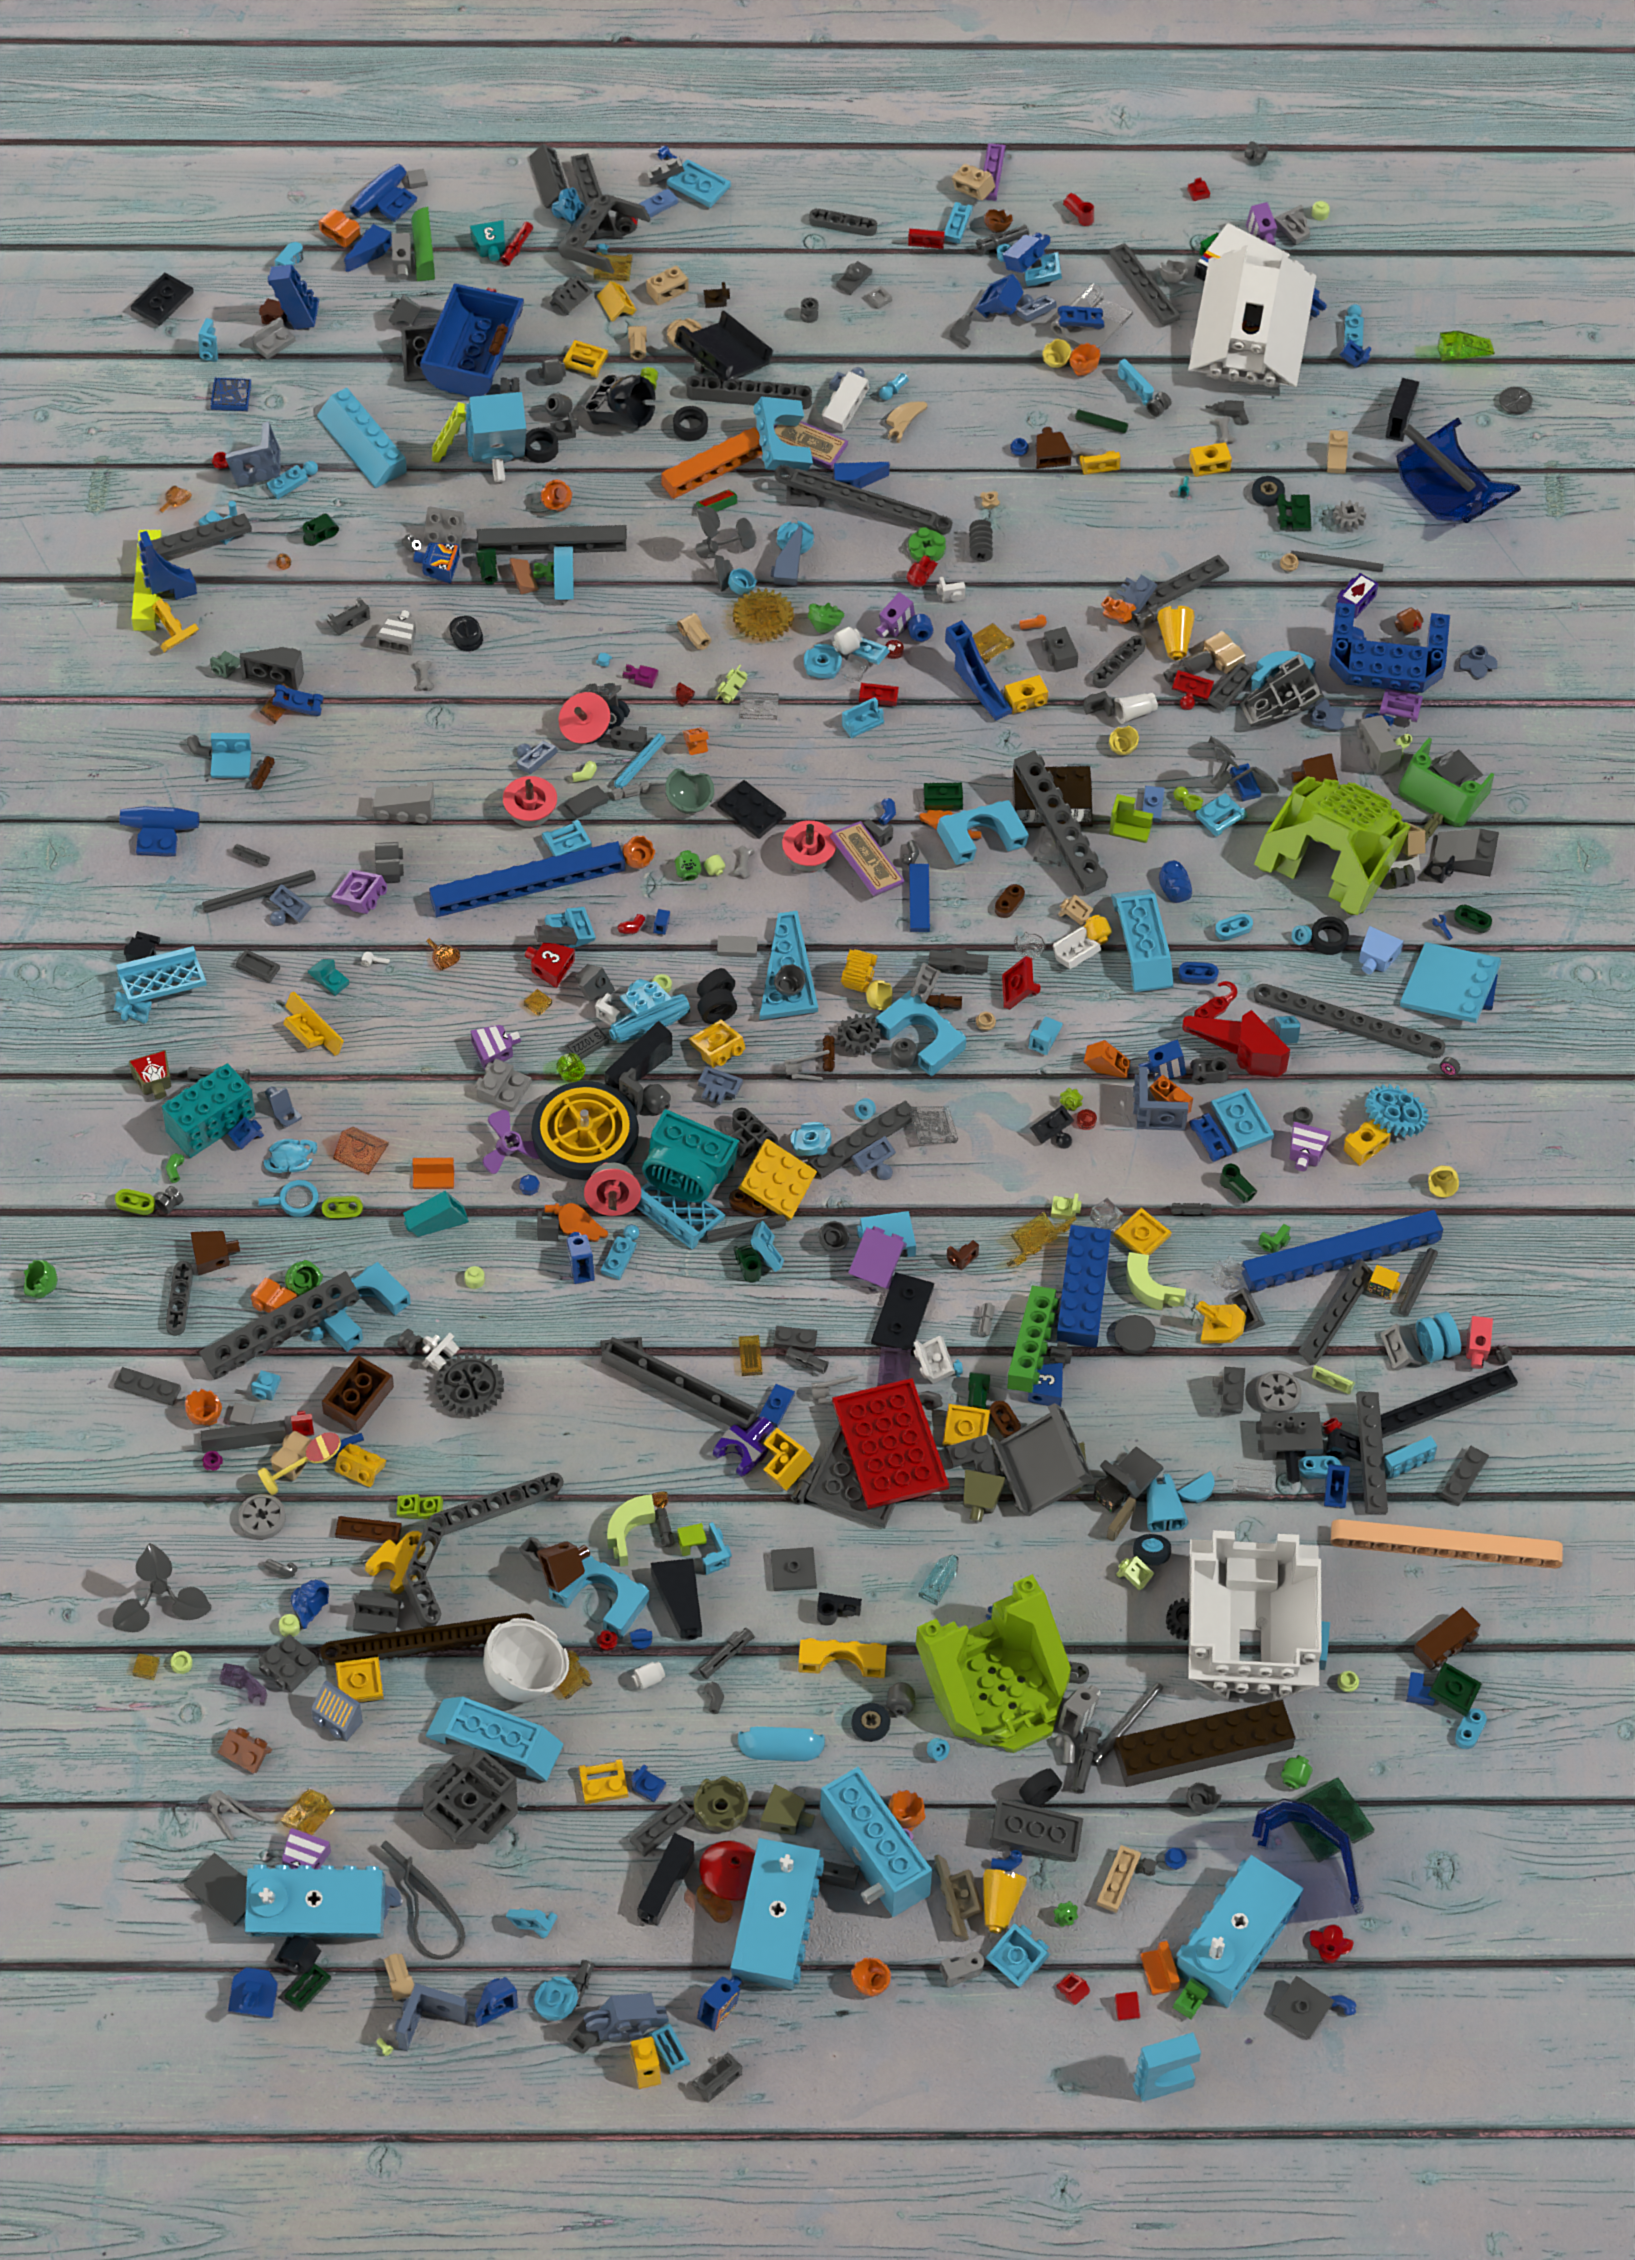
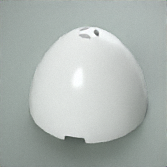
[483,1618,569,1702]

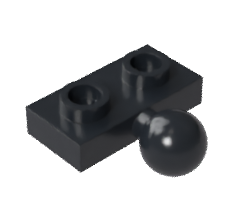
[1030,1105,1074,1149]

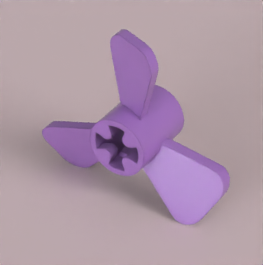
[482,1109,539,1174]

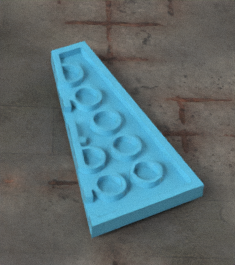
[759,911,818,1020]

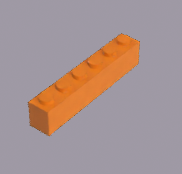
[661,427,763,499]

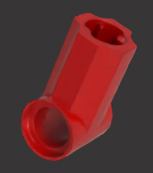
[1063,192,1094,226]

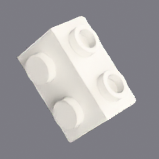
[1053,927,1101,969]
[914,1336,955,1384]

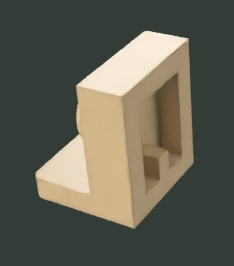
[1058,895,1093,925]

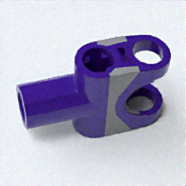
[713,1416,774,1477]

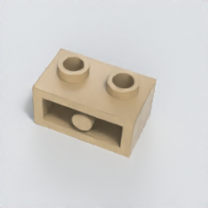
[951,163,995,201]
[646,265,689,306]

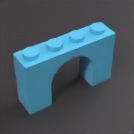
[753,397,813,471]
[937,800,1029,865]
[876,990,966,1077]
[315,1262,411,1352]
[549,1555,649,1639]
[1133,2032,1201,2102]

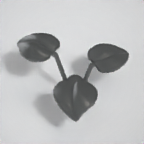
[694,507,756,592]
[1208,736,1279,793]
[113,1543,212,1632]

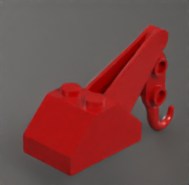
[1182,981,1290,1078]

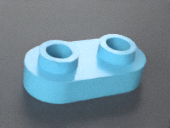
[1215,913,1253,940]
[1299,1456,1341,1479]
[1455,1708,1487,1749]

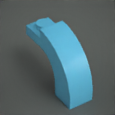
[554,547,574,600]
[1251,651,1316,691]

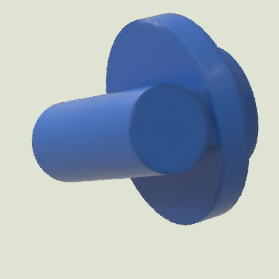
[630,1628,652,1649]

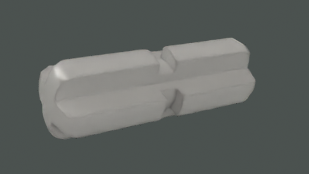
[978,1302,995,1337]

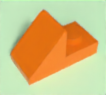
[683,727,709,755]

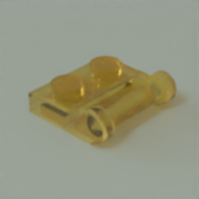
[594,252,633,281]
[973,623,1015,665]

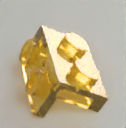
[558,1649,593,1699]
[280,1788,334,1835]

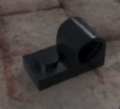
[1326,1428,1361,1462]
[817,1592,862,1626]

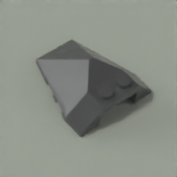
[1240,654,1326,727]

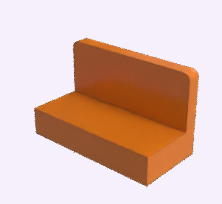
[412,1157,454,1189]
[1140,1941,1180,1996]

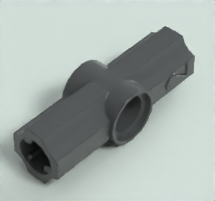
[928,948,989,975]

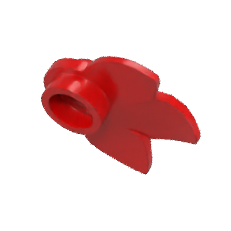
[1309,1924,1354,1963]

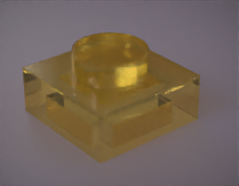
[524,989,552,1016]
[132,1653,160,1680]

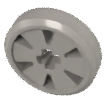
[1255,1371,1301,1413]
[238,1494,286,1539]

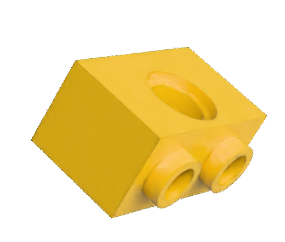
[1189,442,1232,477]
[1004,675,1049,714]
[1343,1119,1391,1166]

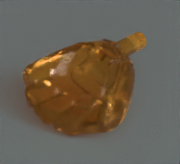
[159,486,192,513]
[426,938,461,971]

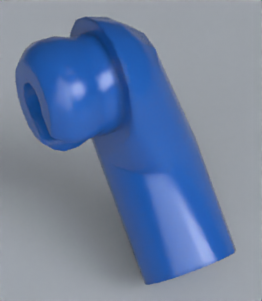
[878,798,896,826]

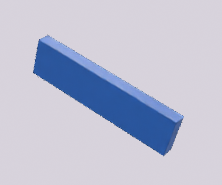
[909,864,930,932]

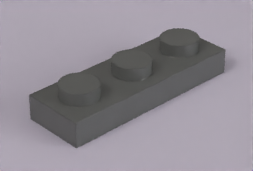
[1208,662,1256,712]
[114,1367,181,1406]
[1440,1445,1489,1506]
[630,1798,695,1857]

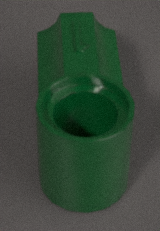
[476,548,498,585]
[1219,1163,1257,1203]
[967,1372,991,1409]

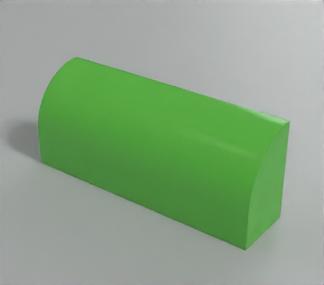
[411,207,435,281]

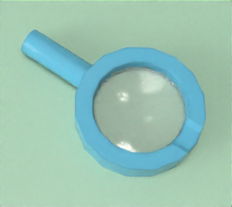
[258,1180,319,1217]

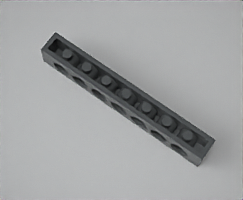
[1013,750,1108,896]
[199,1271,361,1379]

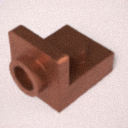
[947,1240,979,1270]

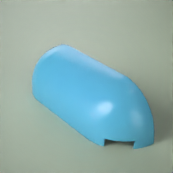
[738,1727,825,1762]

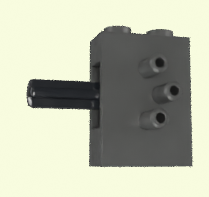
[1256,1412,1324,1484]

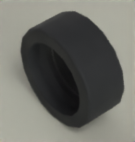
[673,406,708,441]
[525,428,558,463]
[1311,917,1349,955]
[697,968,736,998]
[697,989,737,1024]
[1019,1768,1062,1807]

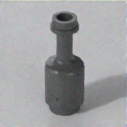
[1163,651,1213,682]

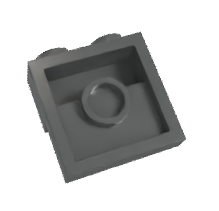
[259,1634,321,1693]

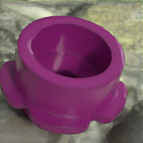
[202,1451,223,1471]

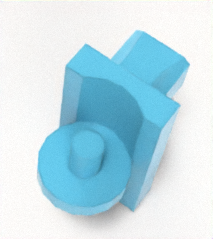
[114,992,152,1024]

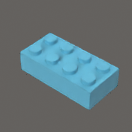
[1384,1436,1437,1479]

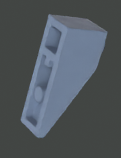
[771,526,803,586]

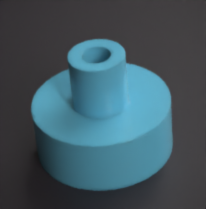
[1292,925,1312,945]
[854,1098,876,1120]
[927,1738,950,1761]

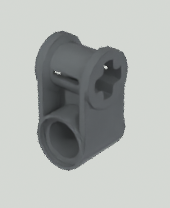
[1190,1057,1229,1085]

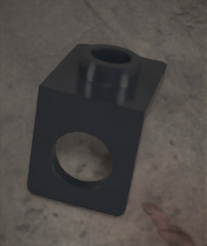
[1424,855,1455,883]

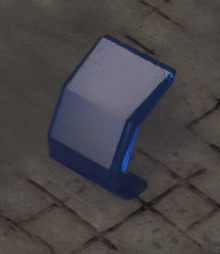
[1396,418,1521,523]
[1252,1798,1364,1914]

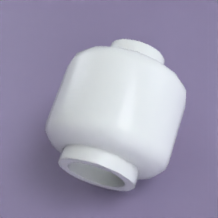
[832,627,862,655]

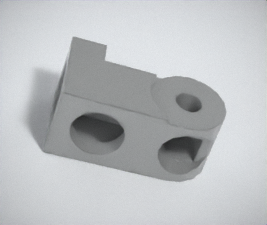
[939,1952,984,1988]

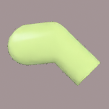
[1394,734,1412,759]
[572,761,597,782]

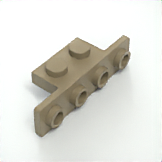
[934,1855,983,1941]

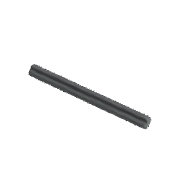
[202,870,316,913]

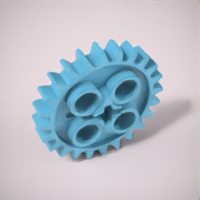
[1364,1084,1429,1138]

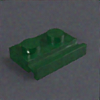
[923,782,963,810]

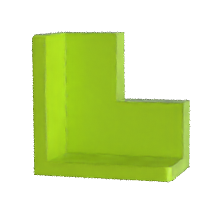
[1109,794,1153,843]

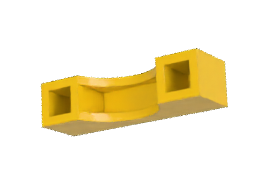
[798,1638,887,1678]

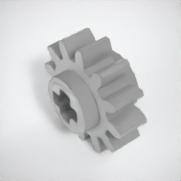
[1333,500,1366,531]

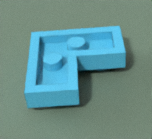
[1024,252,1062,287]
[750,1221,784,1272]

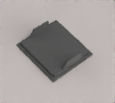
[1429,749,1483,787]

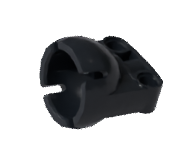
[585,374,656,428]

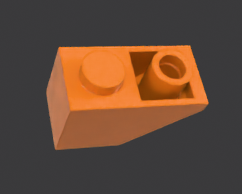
[1083,1040,1131,1078]
[1149,1075,1193,1113]

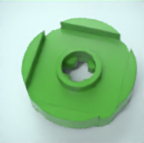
[908,527,946,562]

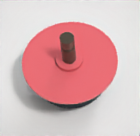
[558,692,610,744]

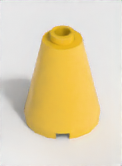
[1157,606,1195,661]
[983,1869,1027,1934]

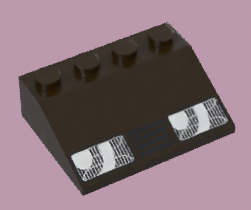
[1012,766,1093,828]

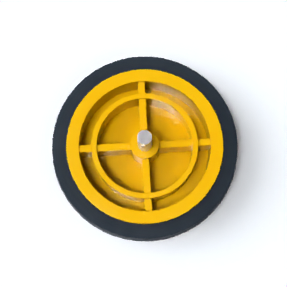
[531,1081,639,1180]

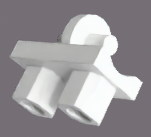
[422,1333,459,1372]

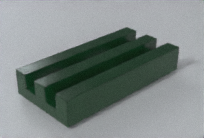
[284,1963,332,2012]

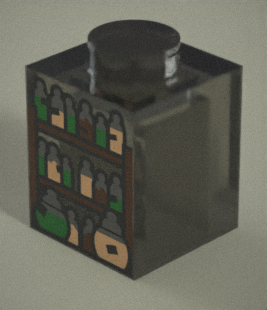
[1093,1475,1128,1514]

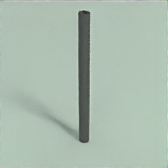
[1291,550,1384,571]
[1092,1682,1163,1765]

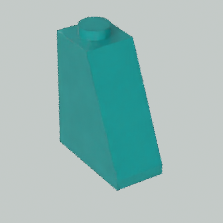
[403,1190,469,1237]

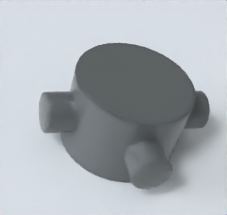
[1140,1858,1158,1876]

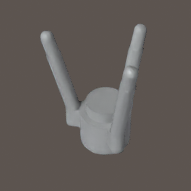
[784,1050,830,1081]
[811,1376,859,1404]
[208,1790,263,1841]

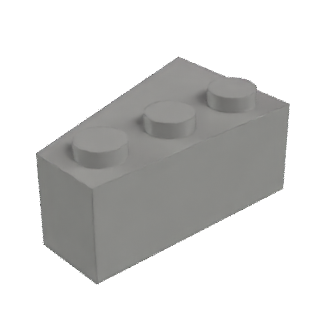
[1357,715,1403,776]
[373,782,435,823]

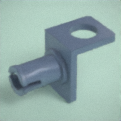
[265,1086,302,1127]

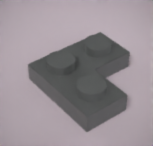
[947,1435,1000,1476]

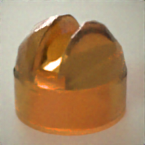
[276,553,291,570]
[652,1491,669,1508]

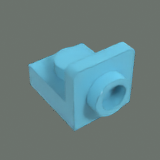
[251,1370,281,1401]

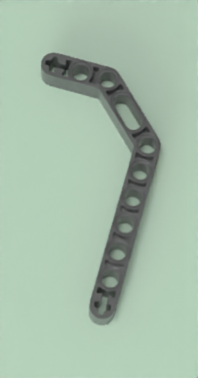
[402,1472,564,1628]

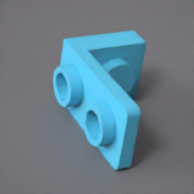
[1029,1017,1063,1055]
[703,1522,732,1575]

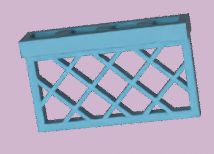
[116,946,207,1004]
[636,1182,725,1249]

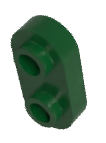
[1454,904,1492,933]

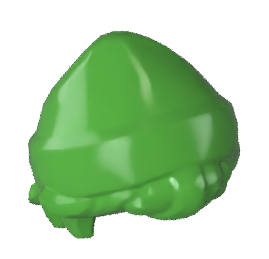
[808,603,844,634]
[24,1260,58,1299]
[285,1260,323,1296]

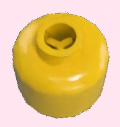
[1083,915,1112,945]

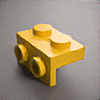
[334,1443,386,1487]

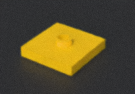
[1114,1208,1172,1256]
[942,1404,990,1446]
[335,1657,384,1703]

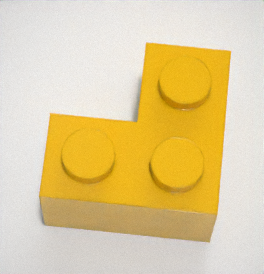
[763,1428,814,1491]

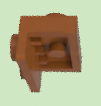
[217,1727,272,1774]

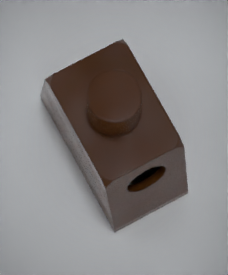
[1036,427,1072,469]
[1291,753,1338,783]
[190,1231,240,1276]
[537,1541,590,1593]

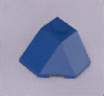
[475,1977,518,2027]

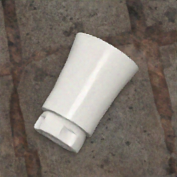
[1114,693,1158,724]

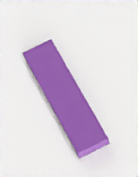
[983,143,1006,201]

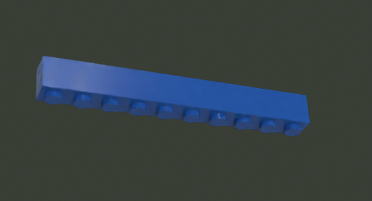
[429,841,625,918]
[1241,1209,1444,1292]

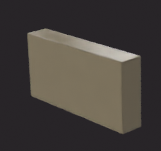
[1107,1497,1136,1541]

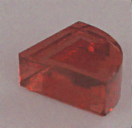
[676,682,695,707]

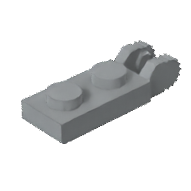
[910,963,941,1003]

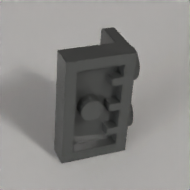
[549,276,593,315]
[619,1068,643,1115]

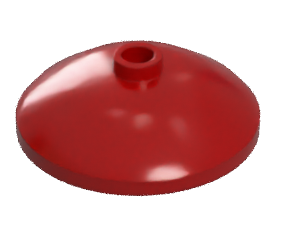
[699,1840,756,1901]

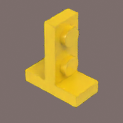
[152,598,199,653]

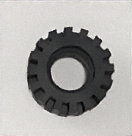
[1166,1598,1189,1640]

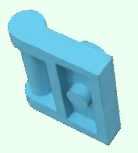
[1195,793,1248,837]
[542,819,592,857]

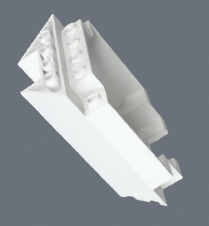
[1188,245,1316,387]
[1188,1530,1322,1701]

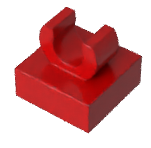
[1187,177,1210,201]
[291,1410,314,1436]

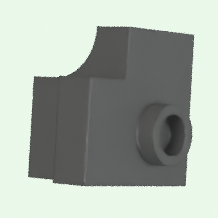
[388,294,421,325]
[575,964,615,1002]

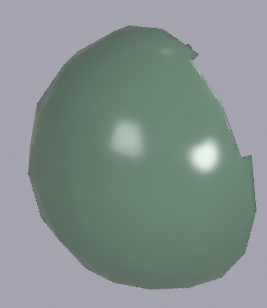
[665,768,715,814]

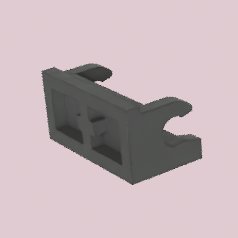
[327,598,370,636]
[817,1861,860,1890]
[692,2052,742,2103]

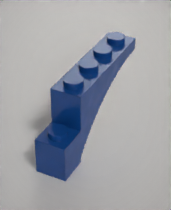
[138,531,197,600]
[945,620,1012,721]

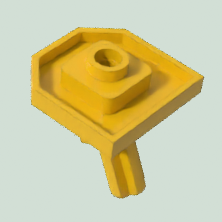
[1196,1301,1246,1344]

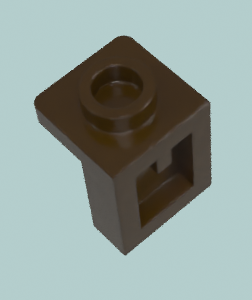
[703,282,730,308]

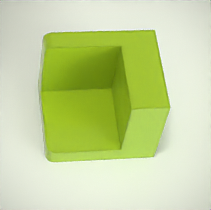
[677,1523,707,1557]

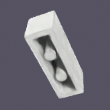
[822,371,870,432]

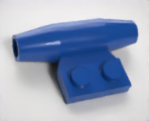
[350,164,417,222]
[119,806,200,857]

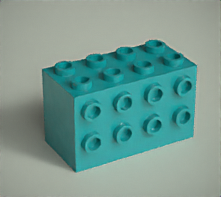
[161,1063,256,1158]

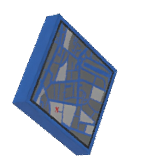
[211,377,252,411]

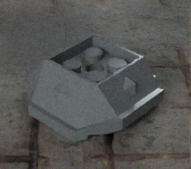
[423,1751,518,1844]

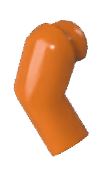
[1019,614,1047,630]

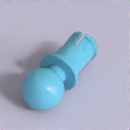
[879,372,909,401]

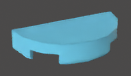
[1177,1471,1215,1503]

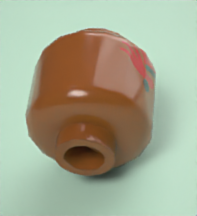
[1394,607,1424,635]

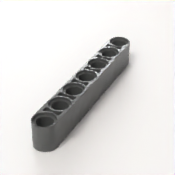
[686,375,812,410]

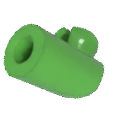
[166,1153,184,1183]

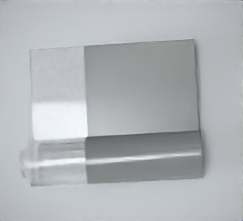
[1051,284,1133,348]

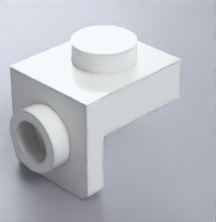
[936,577,966,603]

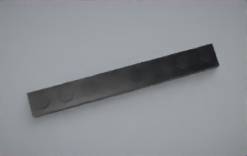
[1380,1365,1518,1438]

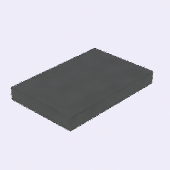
[184,1853,247,1927]

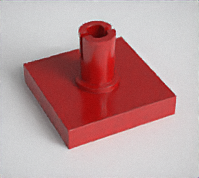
[1002,956,1041,1010]

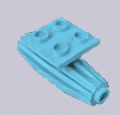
[609,981,691,1043]

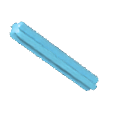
[614,733,665,789]

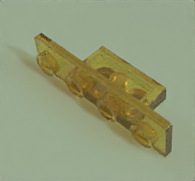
[1006,1212,1077,1266]

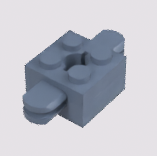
[583,1993,669,2042]

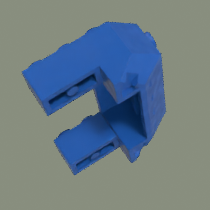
[1329,603,1450,693]

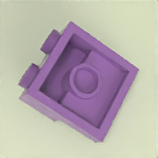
[331,869,387,914]

